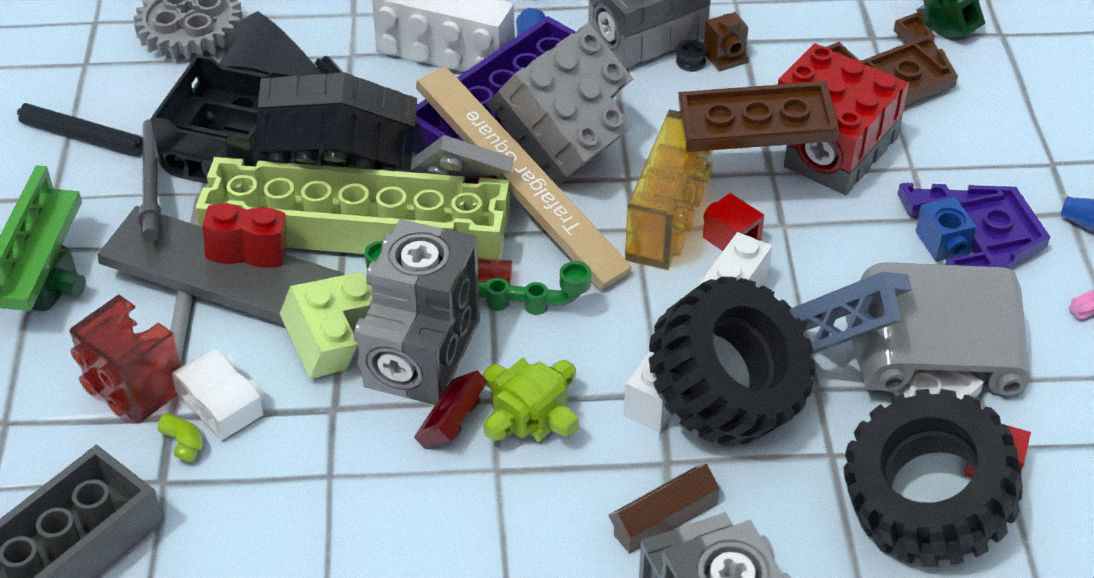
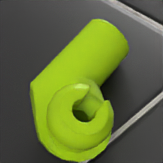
[157,413,203,463]

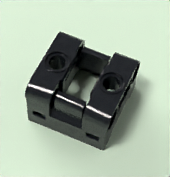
[150,55,292,183]

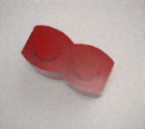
[203,203,287,268]

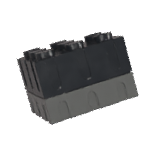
[253,72,418,171]

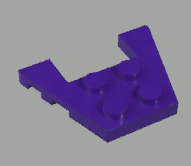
[897,183,1050,269]

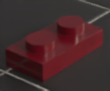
[414,370,488,449]

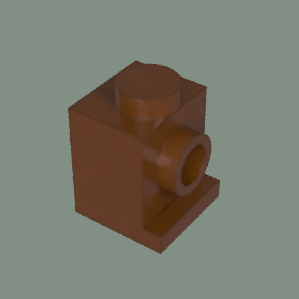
[704,12,749,72]

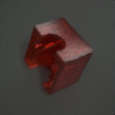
[70,295,181,424]

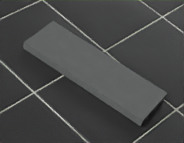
[97,206,344,325]

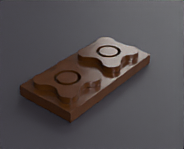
[678,81,839,152]

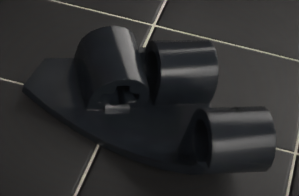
[219,11,322,76]

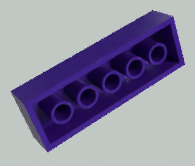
[412,16,576,154]

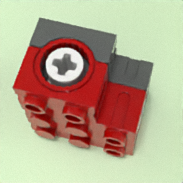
[778,43,909,195]

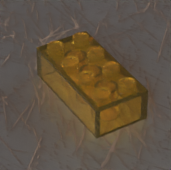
[625,109,713,271]

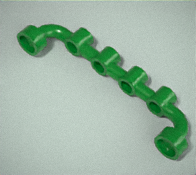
[364,241,591,315]

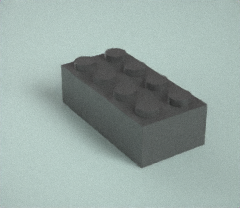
[0,444,163,578]

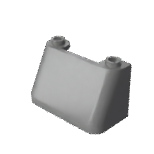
[845,262,1030,396]

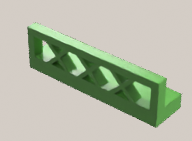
[0,165,82,311]

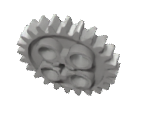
[133,0,243,60]

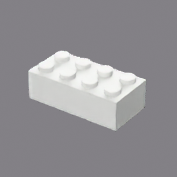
[372,0,515,73]

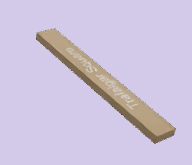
[416,66,632,291]

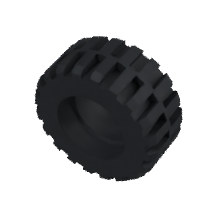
[649,276,815,446]
[843,389,1023,567]

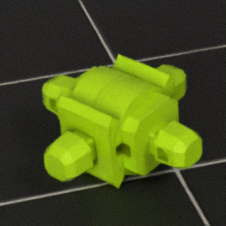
[483,357,580,443]

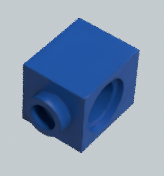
[915,197,976,262]

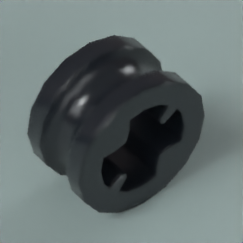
[676,40,707,72]

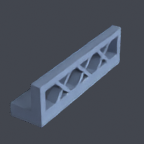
[789,272,912,355]

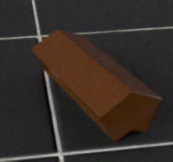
[608,464,719,554]

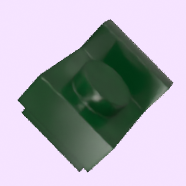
[916,0,986,38]

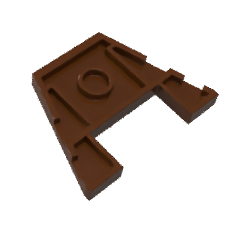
[826,12,958,107]

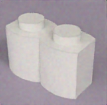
[172,348,264,440]

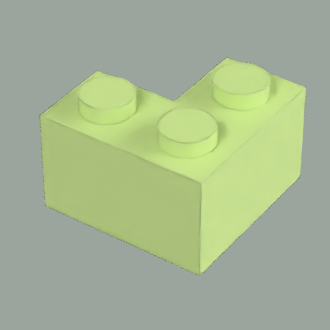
[280,272,372,379]

